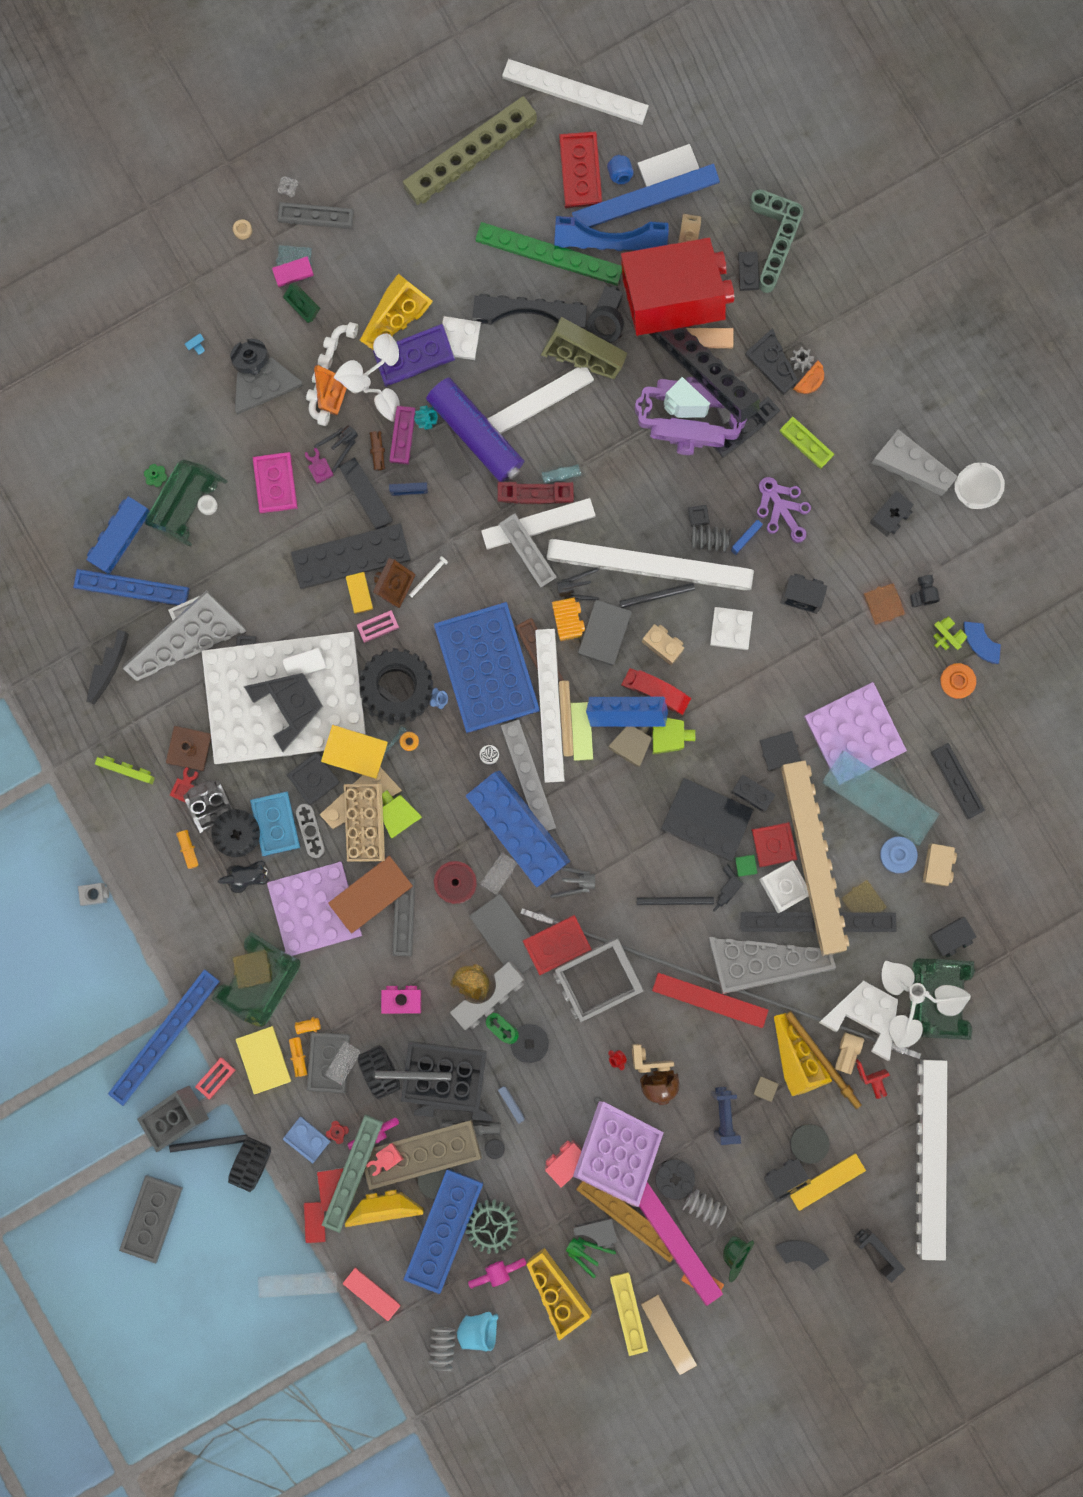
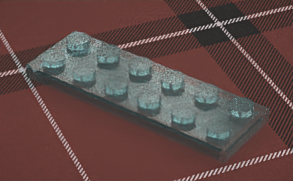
[822,751,940,846]

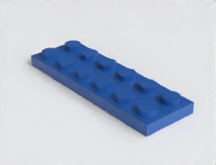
[403,1168,483,1294]

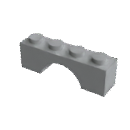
[450,960,525,1030]

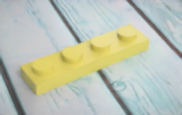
[610,1272,648,1356]

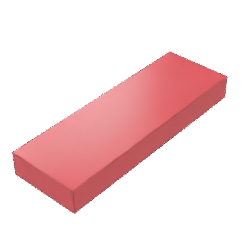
[343,1267,401,1321]

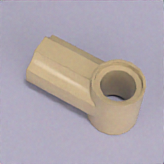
[835,1032,864,1074]

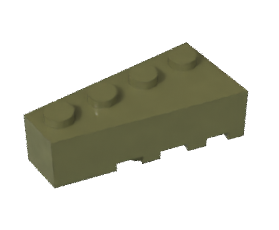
[541,317,627,379]

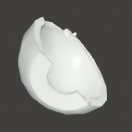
[955,463,1005,509]

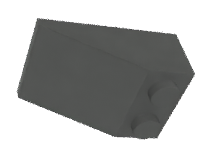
[137,1086,209,1152]

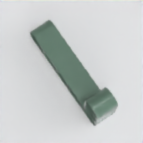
[750,189,803,293]

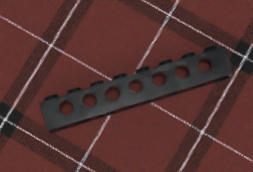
[649,327,760,423]

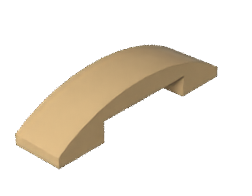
[641,1295,697,1375]

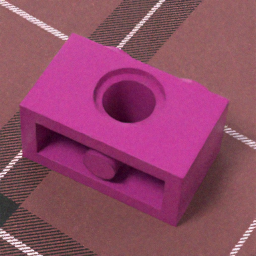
[381,986,422,1014]

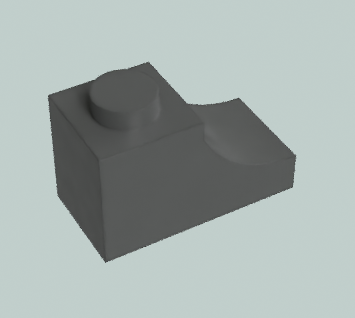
[573,1217,617,1249]

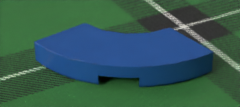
[963,622,1001,664]

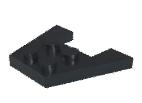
[244,673,323,753]

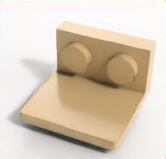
[631,1044,674,1073]

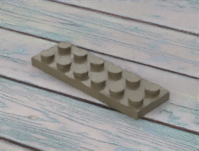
[364,1120,482,1190]

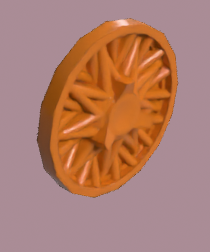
[940,663,976,699]

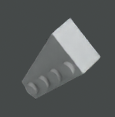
[871,430,958,496]

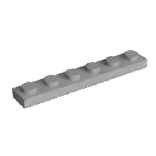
[501,720,556,831]

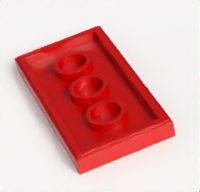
[559,131,602,208]

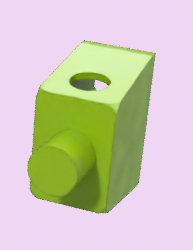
[652,718,695,754]
[382,790,422,838]

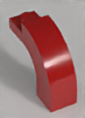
[621,668,691,715]

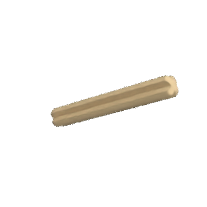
[559,681,573,756]

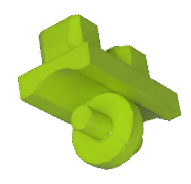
[933,616,967,650]

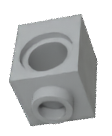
[78,883,109,906]

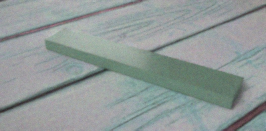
[321,1114,383,1233]

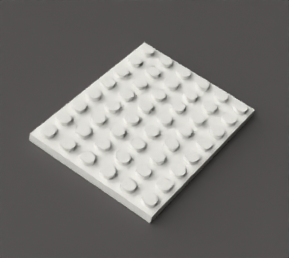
[202,632,366,765]

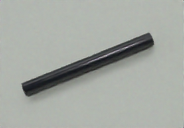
[620,583,695,608]
[637,897,714,905]
[169,1134,248,1153]

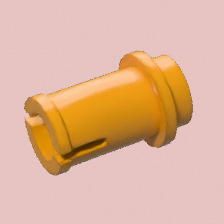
[295,1017,321,1035]

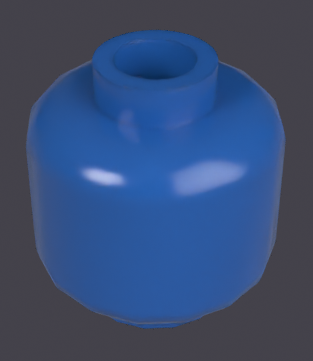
[607,155,634,184]

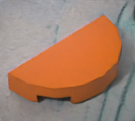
[793,360,824,394]

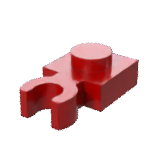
[169,767,199,803]

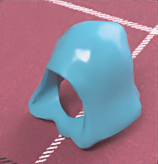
[457,1312,498,1352]

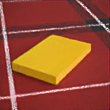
[321,725,388,779]

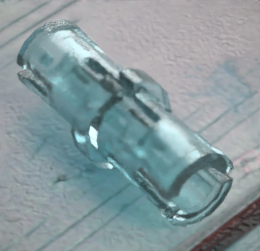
[541,464,581,484]

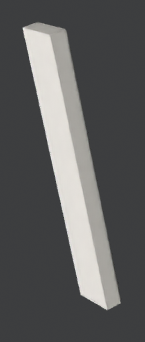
[488,367,594,434]
[481,498,595,550]

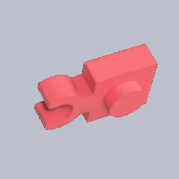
[366,1143,403,1176]

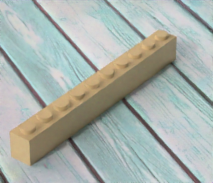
[781,761,849,956]

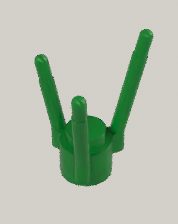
[565,1237,616,1278]

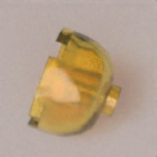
[450,964,490,1000]

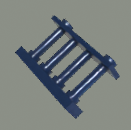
[711,1087,741,1145]

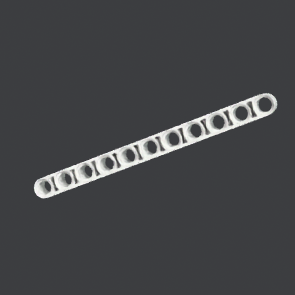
[546,539,754,590]

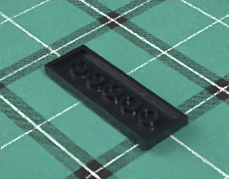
[291,523,411,589]

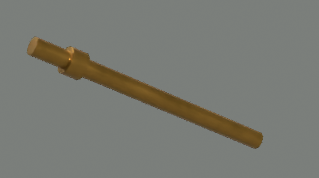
[785,1011,862,1109]

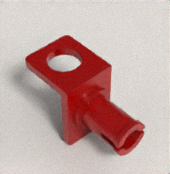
[855,1059,890,1099]

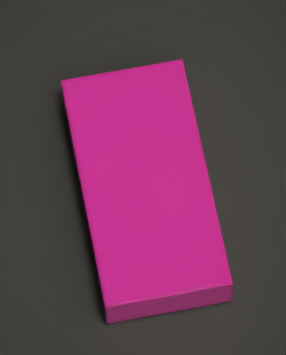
[272,257,314,287]

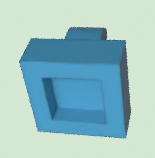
[184,333,205,355]

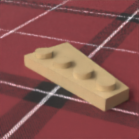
[320,767,402,829]

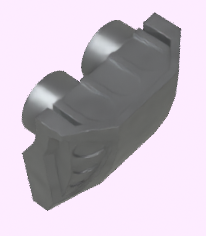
[184,780,232,833]

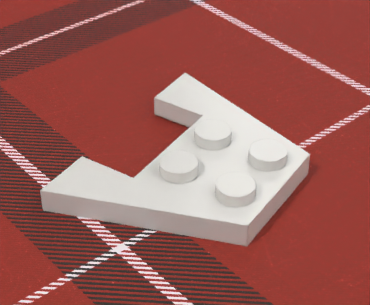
[819,981,898,1061]

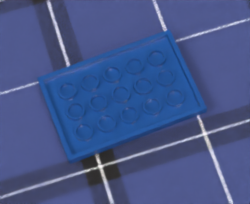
[434,602,540,733]

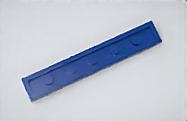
[73,569,190,606]

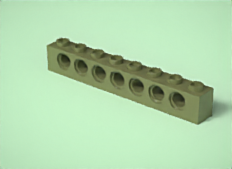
[403,96,537,205]

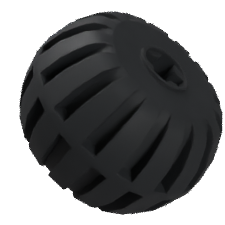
[211,809,260,857]

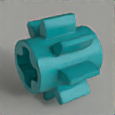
[414,405,438,430]

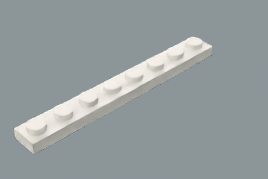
[502,59,649,125]
[536,629,565,783]

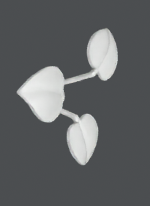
[334,333,400,422]
[882,961,971,1048]

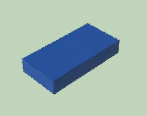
[731,520,763,555]

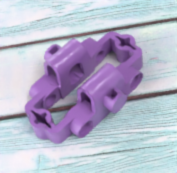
[635,377,747,455]

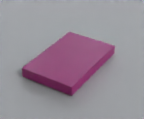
[252,452,298,514]

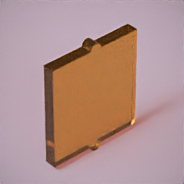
[864,583,905,625]

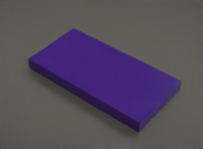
[373,324,456,387]

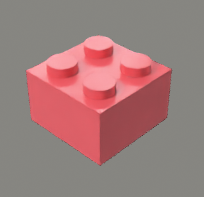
[545,1140,582,1188]

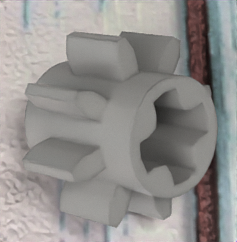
[790,347,814,372]

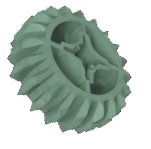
[465,1199,518,1254]

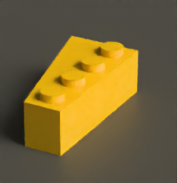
[527,1248,592,1340]

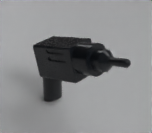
[713,864,743,912]

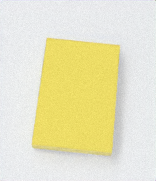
[236,1026,291,1095]

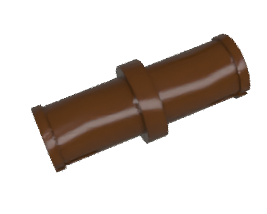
[369,431,386,471]

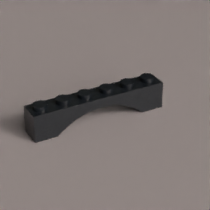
[473,294,587,329]

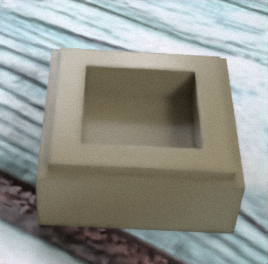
[753,1076,779,1102]

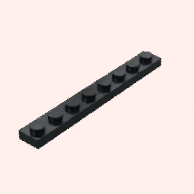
[740,912,896,932]

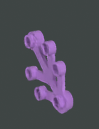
[757,477,811,543]

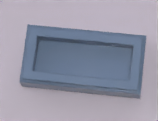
[498,1086,525,1124]

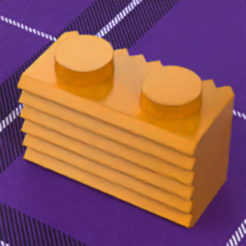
[552,598,585,641]

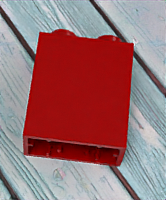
[621,237,734,336]

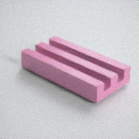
[357,610,399,643]

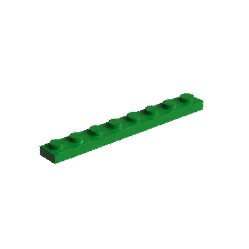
[475,222,622,286]

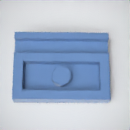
[283,1116,331,1164]

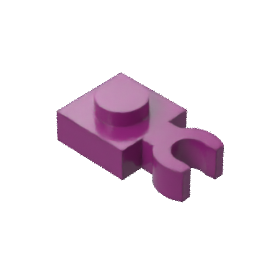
[305,448,334,484]

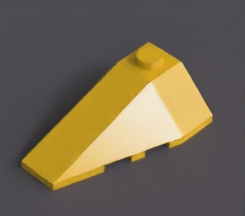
[774,1013,832,1096]

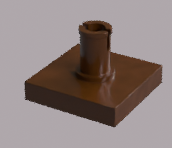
[373,558,416,608]
[166,726,212,772]

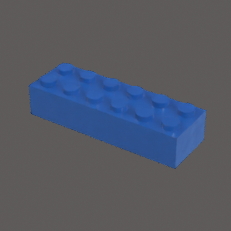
[466,770,570,888]

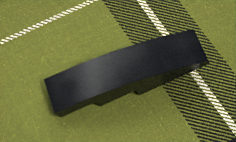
[86,630,129,704]

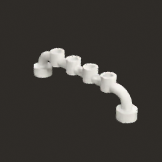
[306,322,358,426]

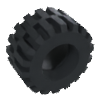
[358,1045,400,1100]
[228,1137,271,1192]

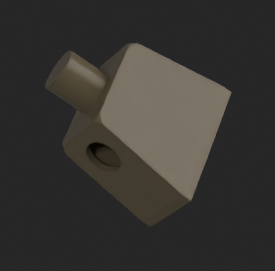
[608,727,652,768]

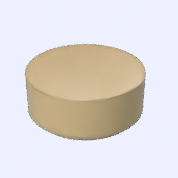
[233,219,252,240]

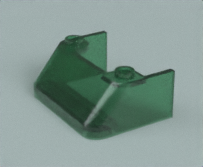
[145,460,228,547]

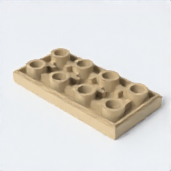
[344,783,385,861]

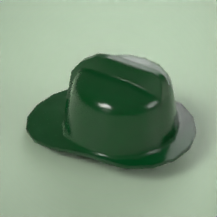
[723,1236,754,1283]

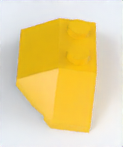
[345,1189,424,1227]

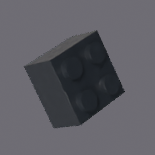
[780,574,828,614]

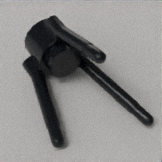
[314,425,358,473]
[557,568,599,601]

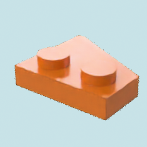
[314,365,347,415]

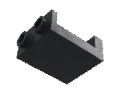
[853,1228,906,1283]

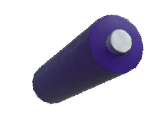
[426,377,525,482]

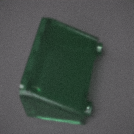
[211,932,300,1027]
[911,958,975,1040]

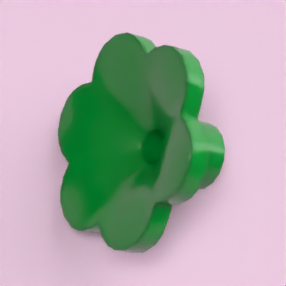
[144,464,168,487]

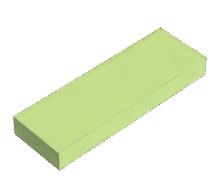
[571,702,593,761]

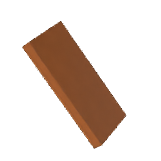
[328,856,413,934]

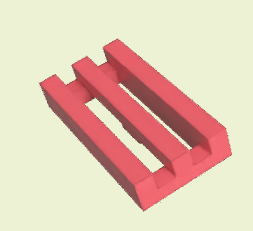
[195,1057,236,1100]

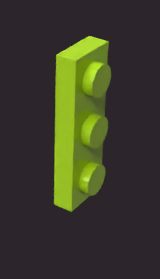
[779,416,834,469]
[95,756,155,785]

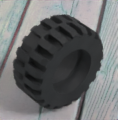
[359,648,433,725]

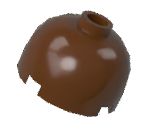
[640,1070,680,1105]

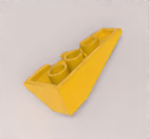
[360,273,433,350]

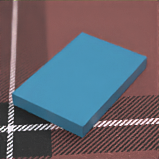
[250,791,301,856]

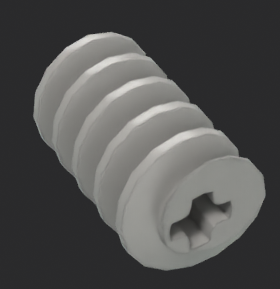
[682,1189,727,1229]
[428,1327,456,1371]

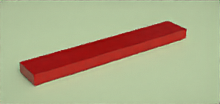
[652,973,769,1028]

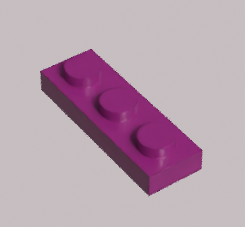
[389,406,416,465]

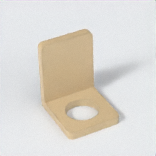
[678,214,701,243]

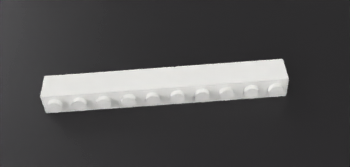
[915,1059,947,1260]

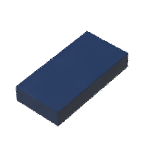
[389,482,428,496]

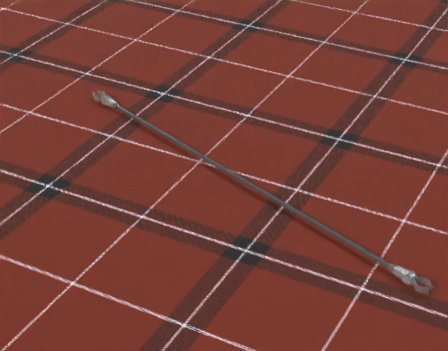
[521,908,921,1059]

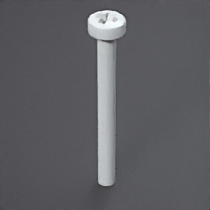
[409,556,448,597]

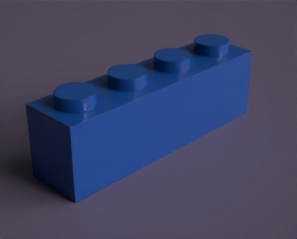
[86,496,151,574]
[586,697,668,727]

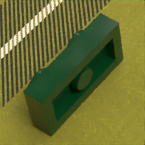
[283,282,321,323]

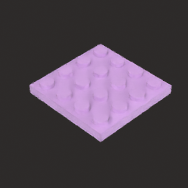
[804,682,907,785]
[267,862,362,957]
[573,1101,664,1207]

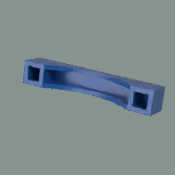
[554,216,669,251]

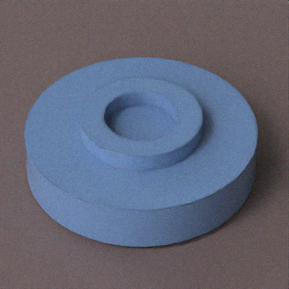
[880,837,918,873]

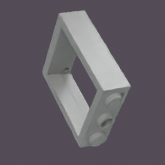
[553,937,644,1022]

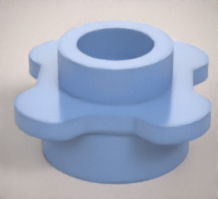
[430,688,448,709]

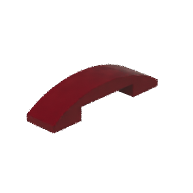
[497,482,574,504]

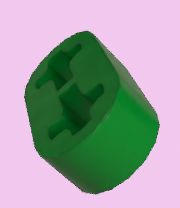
[486,1013,519,1044]

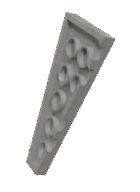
[123,590,247,681]
[708,937,836,994]

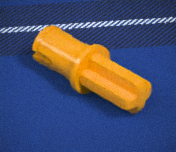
[176,830,199,869]
[289,1037,308,1077]

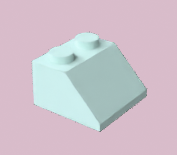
[664,377,710,418]

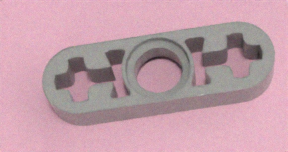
[296,804,325,858]

